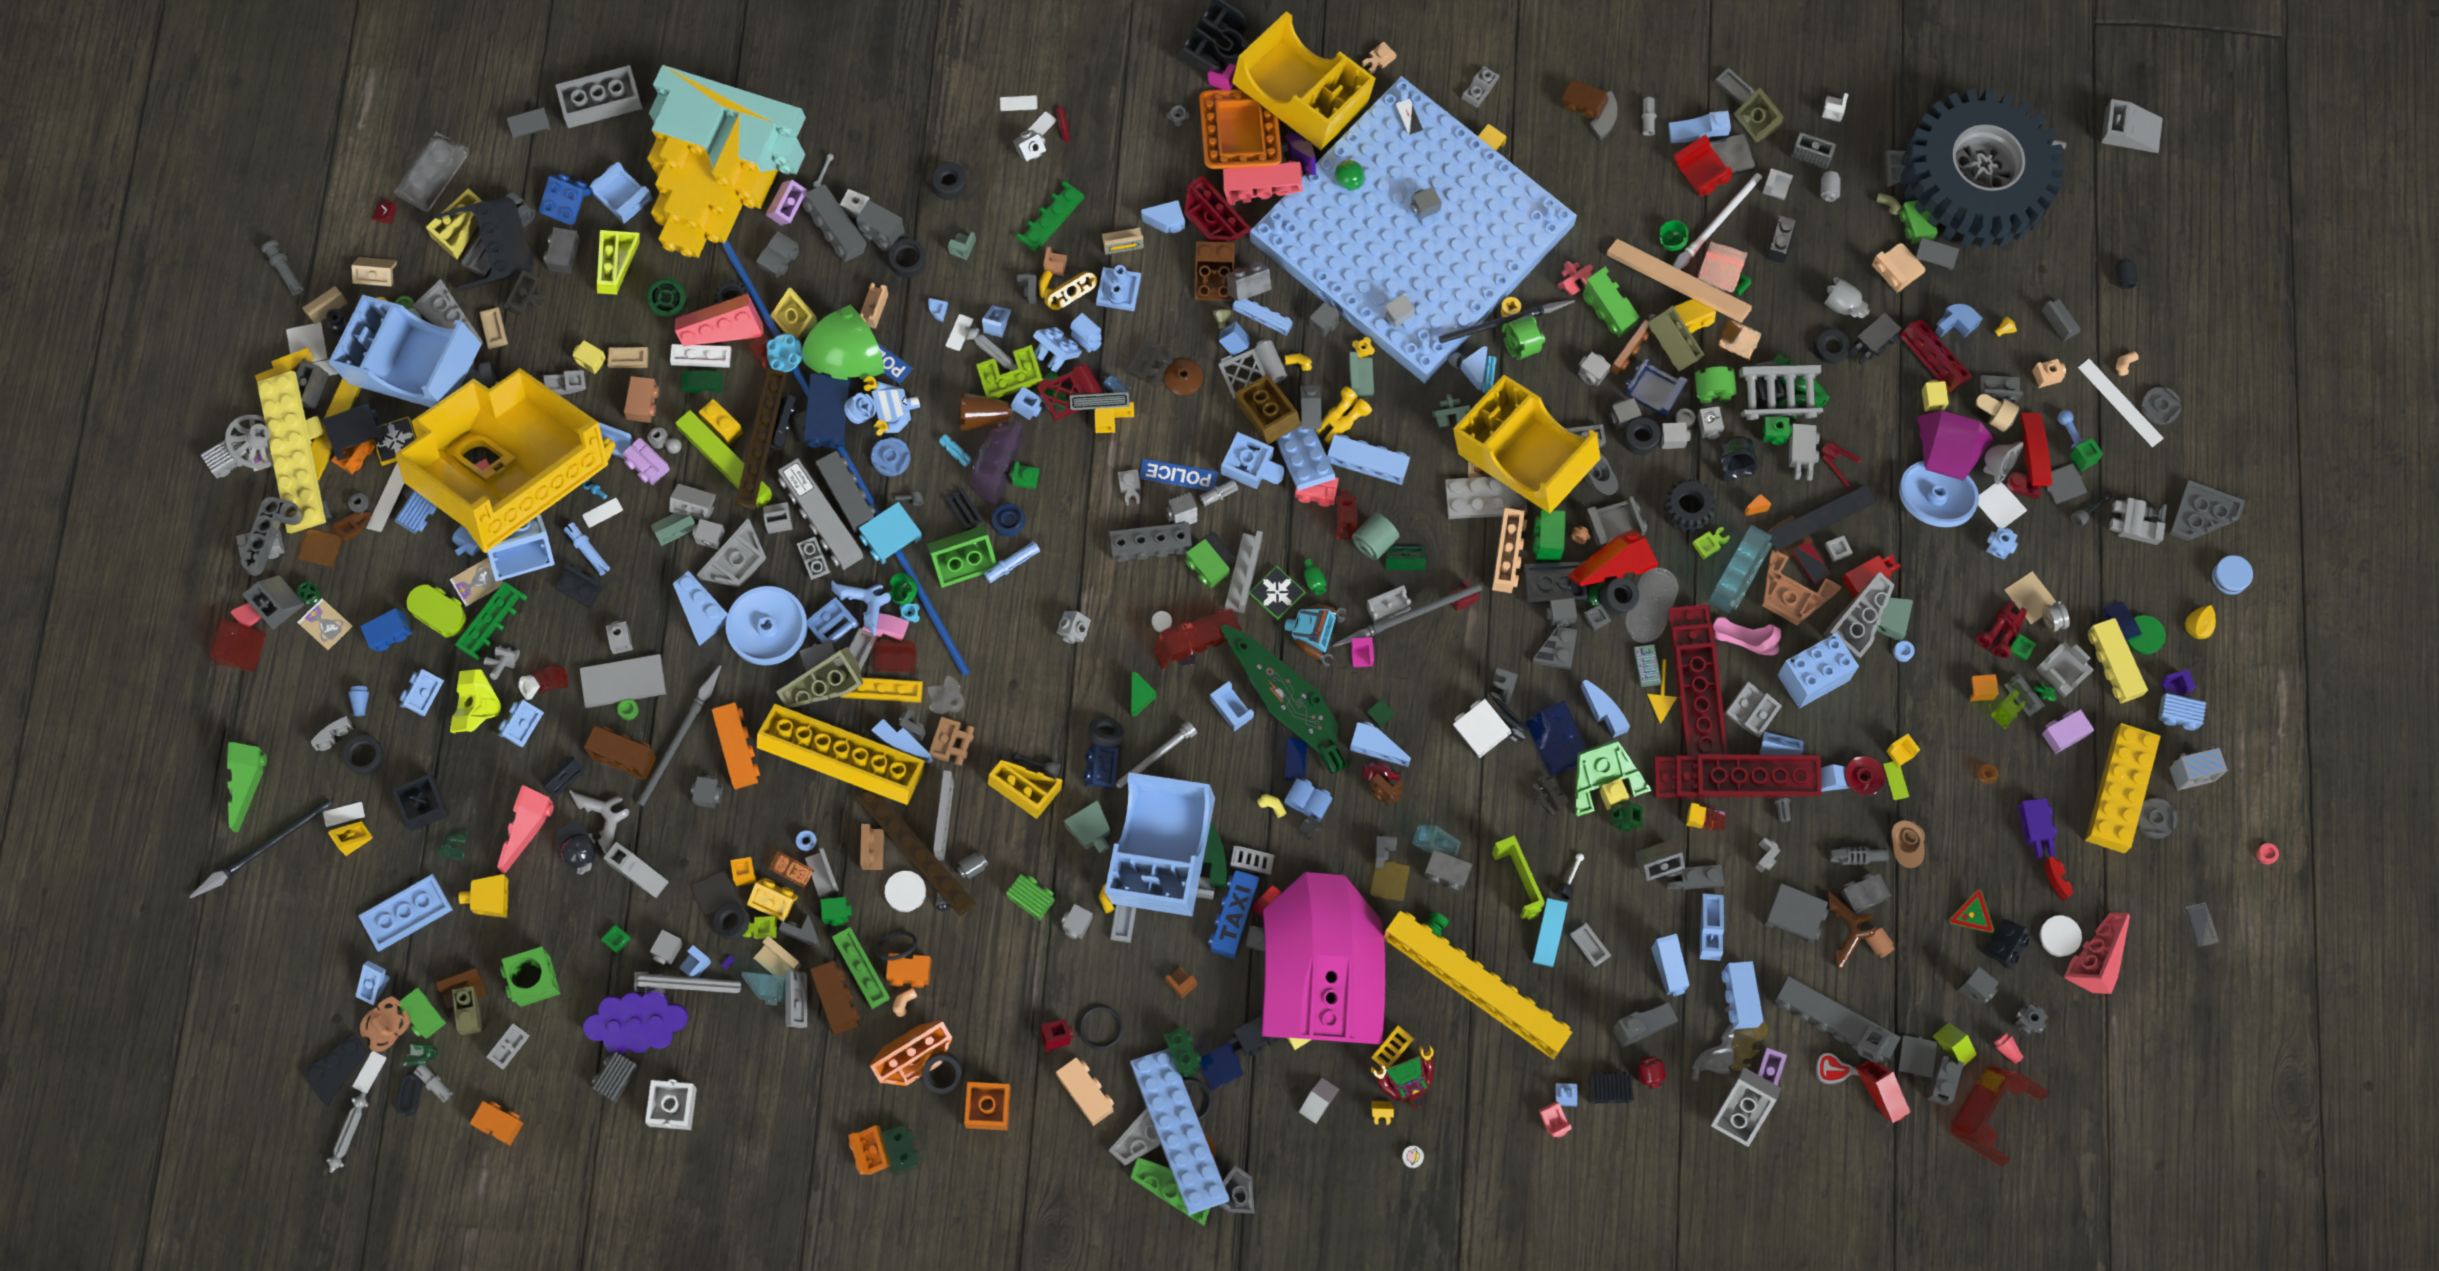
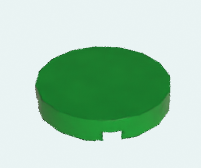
[2124,615,2166,655]

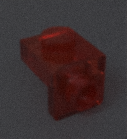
[534,666,568,693]

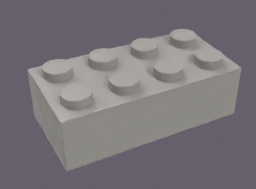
[556,65,643,128]

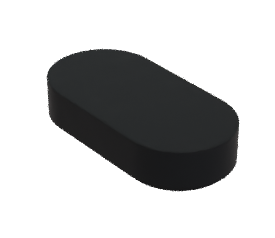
[396,1074,423,1117]

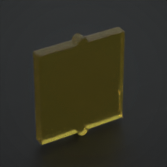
[1370,861,1410,902]

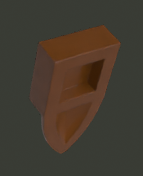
[332,512,372,543]

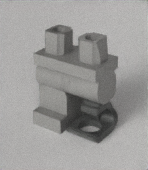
[2109,498,2167,545]

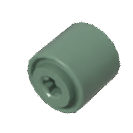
[1352,512,1400,560]

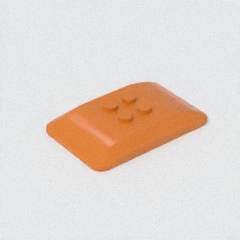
[1199,89,1282,169]

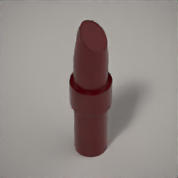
[1056,107,1070,142]

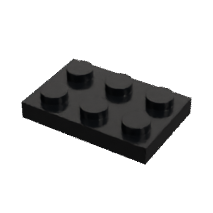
[1524,562,1587,604]

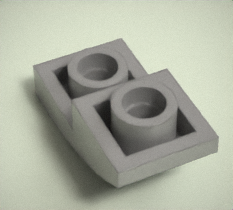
[1461,66,1499,108]
[797,537,830,580]
[311,716,354,751]

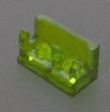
[1991,689,2026,729]

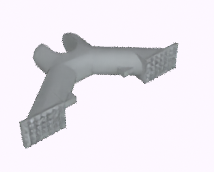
[569,790,629,855]

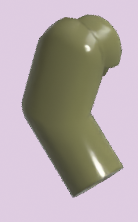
[1876,193,1902,215]

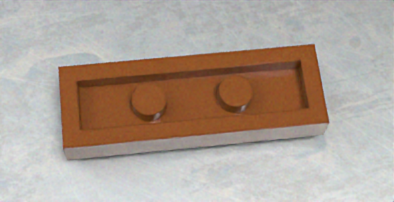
[1611,320,1652,375]

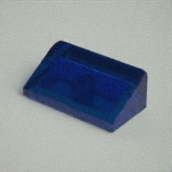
[1284,738,1307,781]

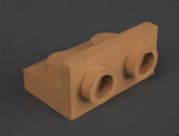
[860,824,884,870]

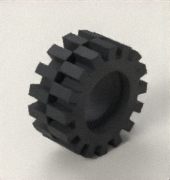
[713,279,749,305]

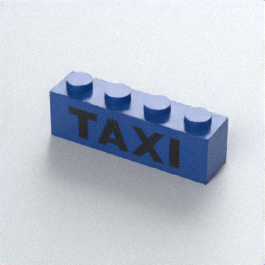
[1208,870,1259,959]

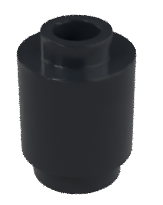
[2116,259,2138,289]

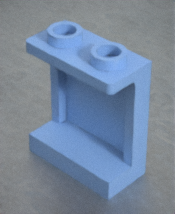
[590,162,652,224]

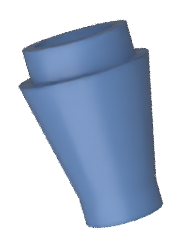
[348,686,369,716]

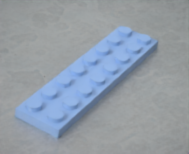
[1130,1049,1229,1215]

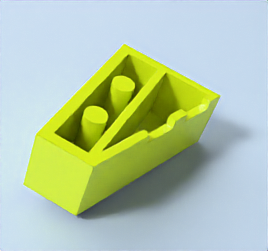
[597,230,640,295]

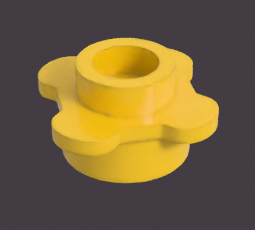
[1352,337,1375,358]

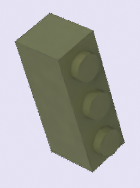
[1647,305,1704,371]

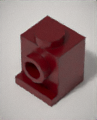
[1040,1019,1073,1053]

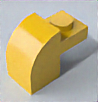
[1095,402,1134,433]

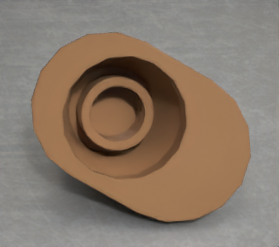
[1892,820,1925,868]

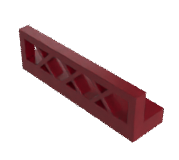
[1899,319,1972,393]

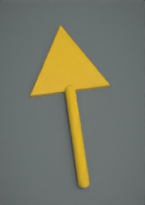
[1647,659,1677,724]

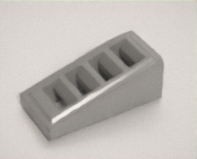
[1230,846,1274,876]

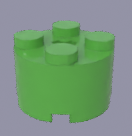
[1502,315,1545,360]
[1695,367,1736,403]

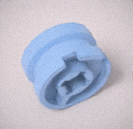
[844,393,876,424]

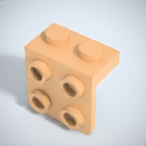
[1872,243,1925,293]

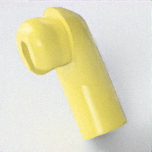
[1258,794,1286,818]

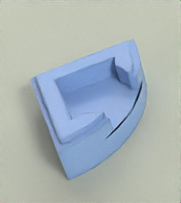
[928,298,948,322]

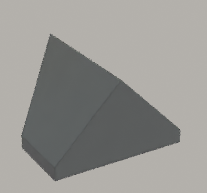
[1219,1165,1255,1214]

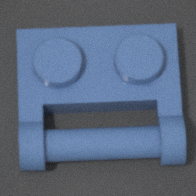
[807,597,859,644]

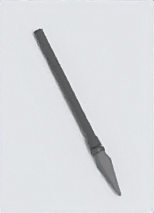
[1332,583,1482,647]
[636,665,721,806]

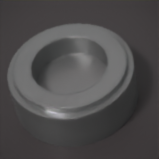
[1675,408,1695,429]

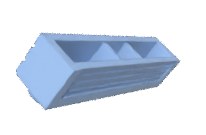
[1233,298,1292,336]

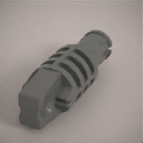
[1830,846,1889,865]

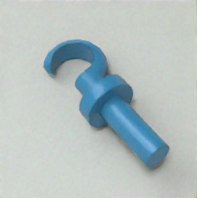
[582,479,607,499]

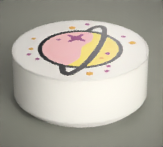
[1402,1146,1424,1168]

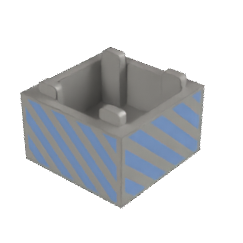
[2169,746,2228,791]

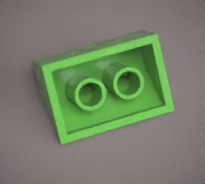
[927,525,997,588]

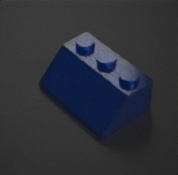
[1526,701,1587,776]

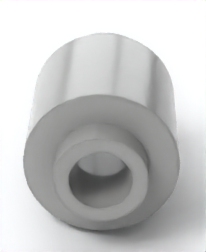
[1821,171,1840,202]

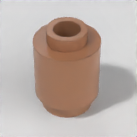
[1865,927,1895,958]

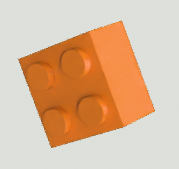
[964,1082,1011,1130]

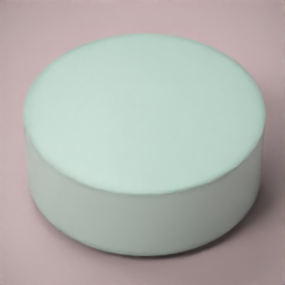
[1152,611,1172,632]

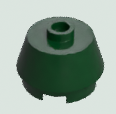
[646,277,686,317]

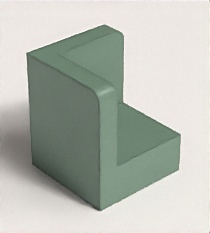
[948,232,976,260]

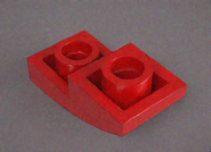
[2044,856,2074,902]

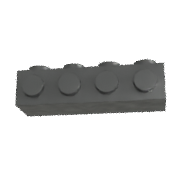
[803,184,867,262]
[816,451,876,533]
[1110,522,1192,562]

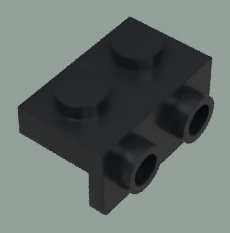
[1985,919,2031,970]

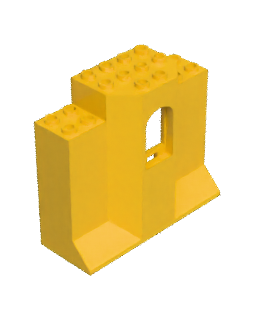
[395,368,608,553]

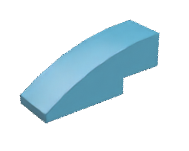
[1533,898,1568,967]

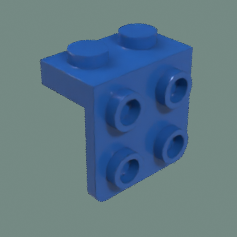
[539,173,592,225]

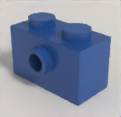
[360,608,412,652]

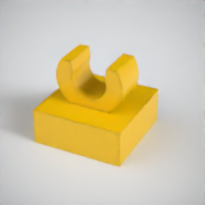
[1371,1101,1394,1125]

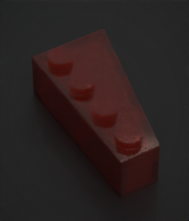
[1152,609,1242,670]

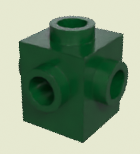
[1610,801,1643,832]

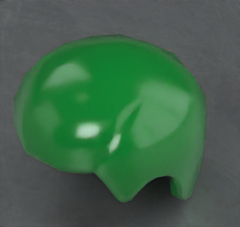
[1334,160,1365,191]
[1659,220,1688,251]
[889,572,918,605]

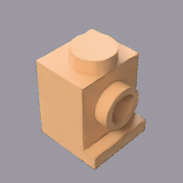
[2032,359,2066,388]

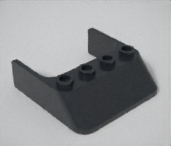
[435,197,534,291]

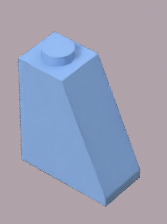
[1651,934,1689,996]

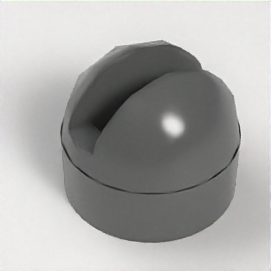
[1448,352,1465,369]

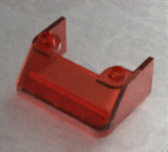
[1950,1066,2050,1167]

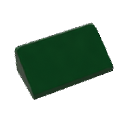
[1385,546,1426,570]

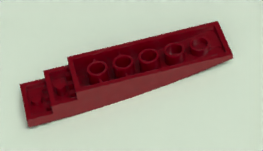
[1668,604,1728,756]
[1654,754,1822,798]

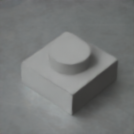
[1825,535,1853,562]

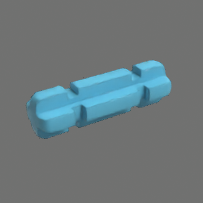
[1482,356,1496,393]
[939,434,972,466]

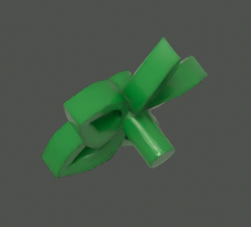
[2033,682,2057,701]

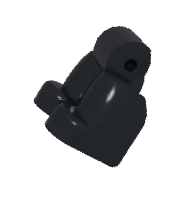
[1176,0,1251,73]

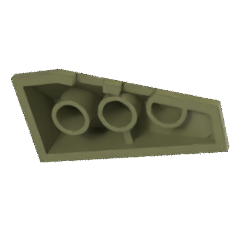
[776,647,863,709]

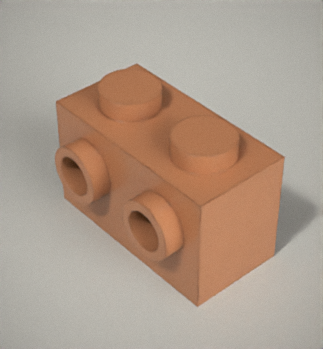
[624,376,659,423]

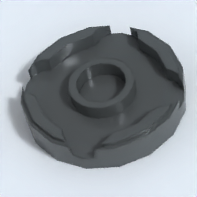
[2141,387,2181,425]
[2137,798,2178,839]

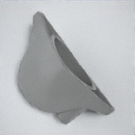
[1983,442,2024,485]

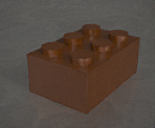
[584,726,657,781]
[810,961,860,1035]

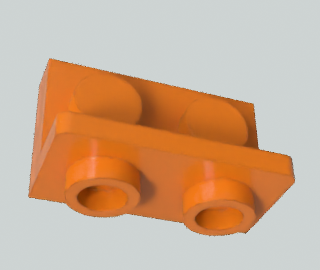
[331,439,375,475]

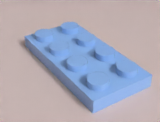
[1275,421,1336,491]

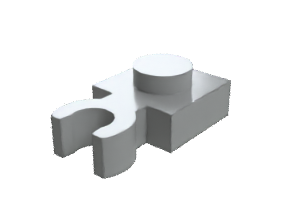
[1118,469,1141,505]

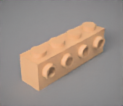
[1492,508,1527,593]

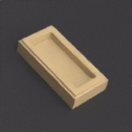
[479,307,508,349]
[607,347,648,368]

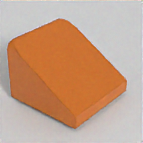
[1744,494,1771,516]

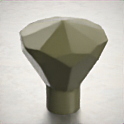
[1213,308,1231,329]

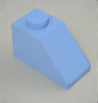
[1141,200,1185,233]

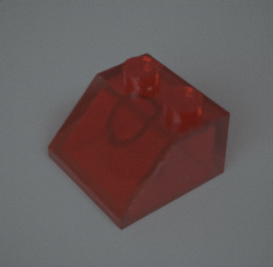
[209,619,266,672]

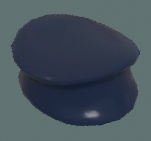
[992,503,1026,537]

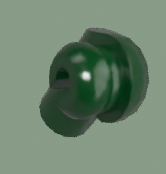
[1587,580,1606,607]

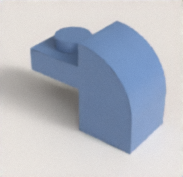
[1935,304,1983,338]

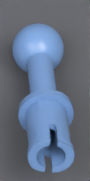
[2057,410,2086,449]

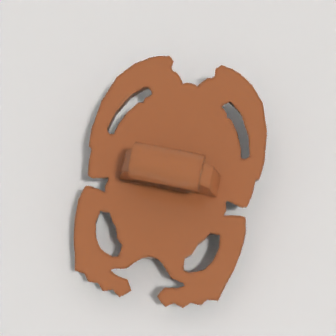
[360,996,411,1052]

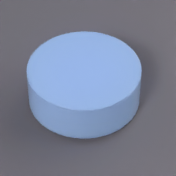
[1893,641,1914,662]

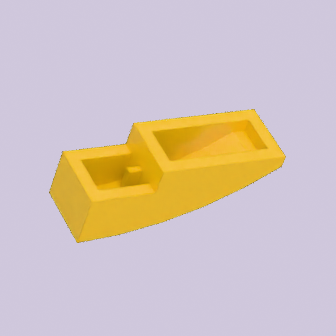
[255,347,315,382]

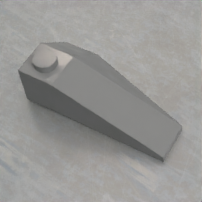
[1823,572,1894,658]

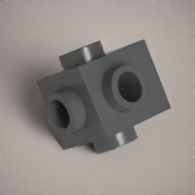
[2013,1004,2048,1037]

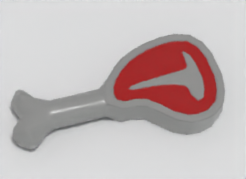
[1816,1053,1859,1084]

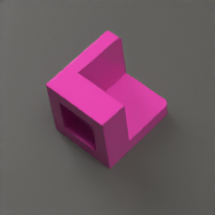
[1207,64,1236,92]
[1351,637,1374,667]

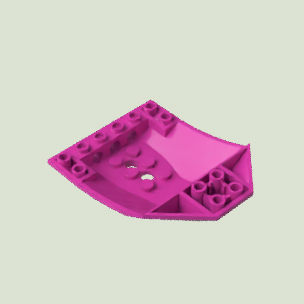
[1261,872,1385,1044]

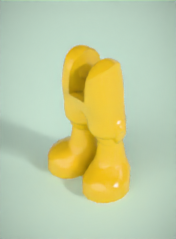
[1315,386,1372,444]

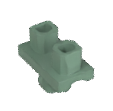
[1432,394,1470,427]

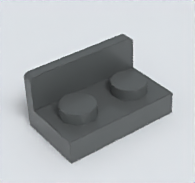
[1979,375,2023,403]

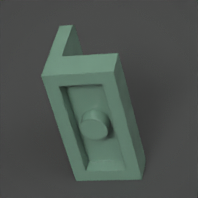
[1349,352,1374,396]
[651,513,695,546]

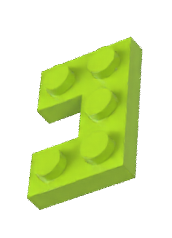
[976,345,1043,399]

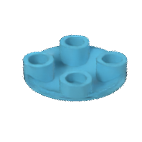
[767,333,803,372]

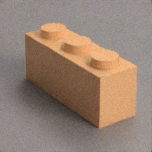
[1056,1057,1114,1126]

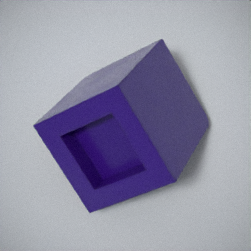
[2161,669,2196,696]

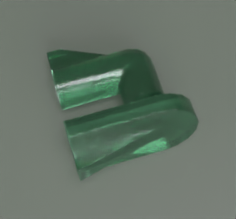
[436,831,468,860]
[403,1043,438,1066]

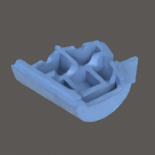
[452,525,481,556]

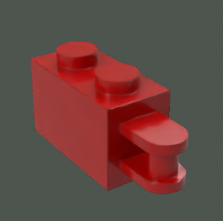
[1842,555,1901,598]

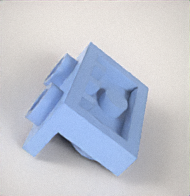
[399,669,444,717]
[498,700,544,747]

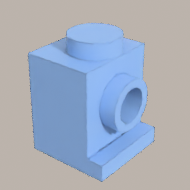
[1011,387,1042,420]

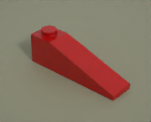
[1569,529,1658,586]

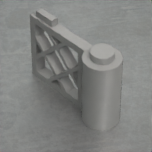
[1218,339,1287,399]

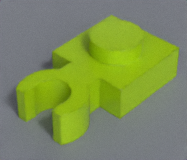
[1692,527,1730,560]
[742,916,777,939]

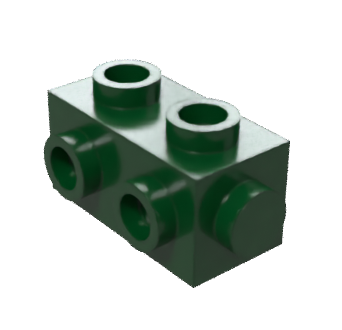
[1164,1027,1201,1077]

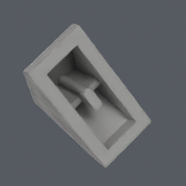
[1299,1078,1339,1124]

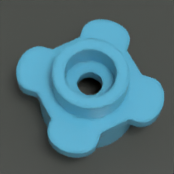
[900,603,920,623]

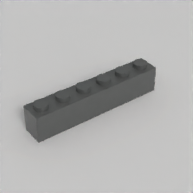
[1774,976,1901,1063]

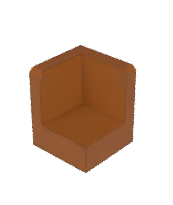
[1165,967,1197,999]

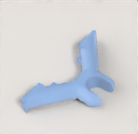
[831,581,891,636]

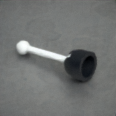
[1555,853,1584,900]

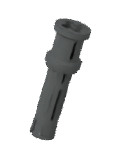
[261,240,303,295]

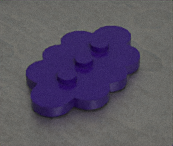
[583,990,688,1054]

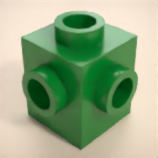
[1763,415,1793,445]

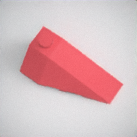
[497,785,554,873]
[2064,913,2130,994]

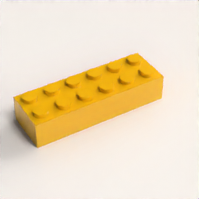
[2085,723,2161,854]

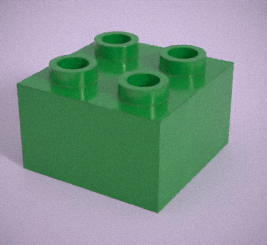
[1533,510,1565,562]

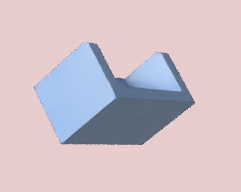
[1210,681,1254,731]

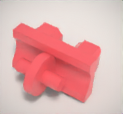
[1557,261,1594,296]

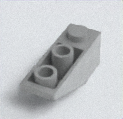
[603,842,669,898]

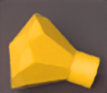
[1994,316,2017,337]

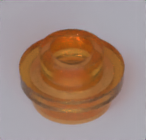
[1978,764,1999,784]

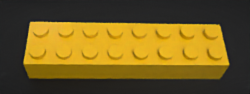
[757,704,925,805]

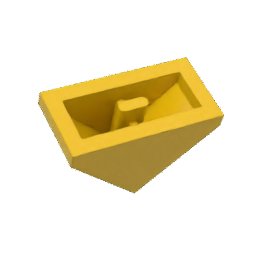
[328,821,372,856]

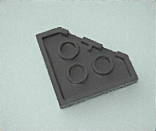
[2170,480,2245,541]

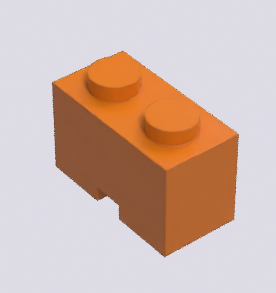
[886,953,931,988]
[470,1101,523,1146]

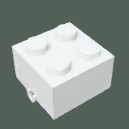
[645,1080,697,1130]

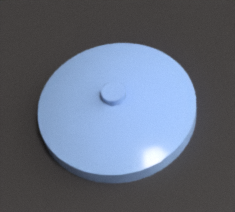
[1899,461,1979,527]
[726,586,807,665]

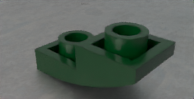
[680,371,723,394]

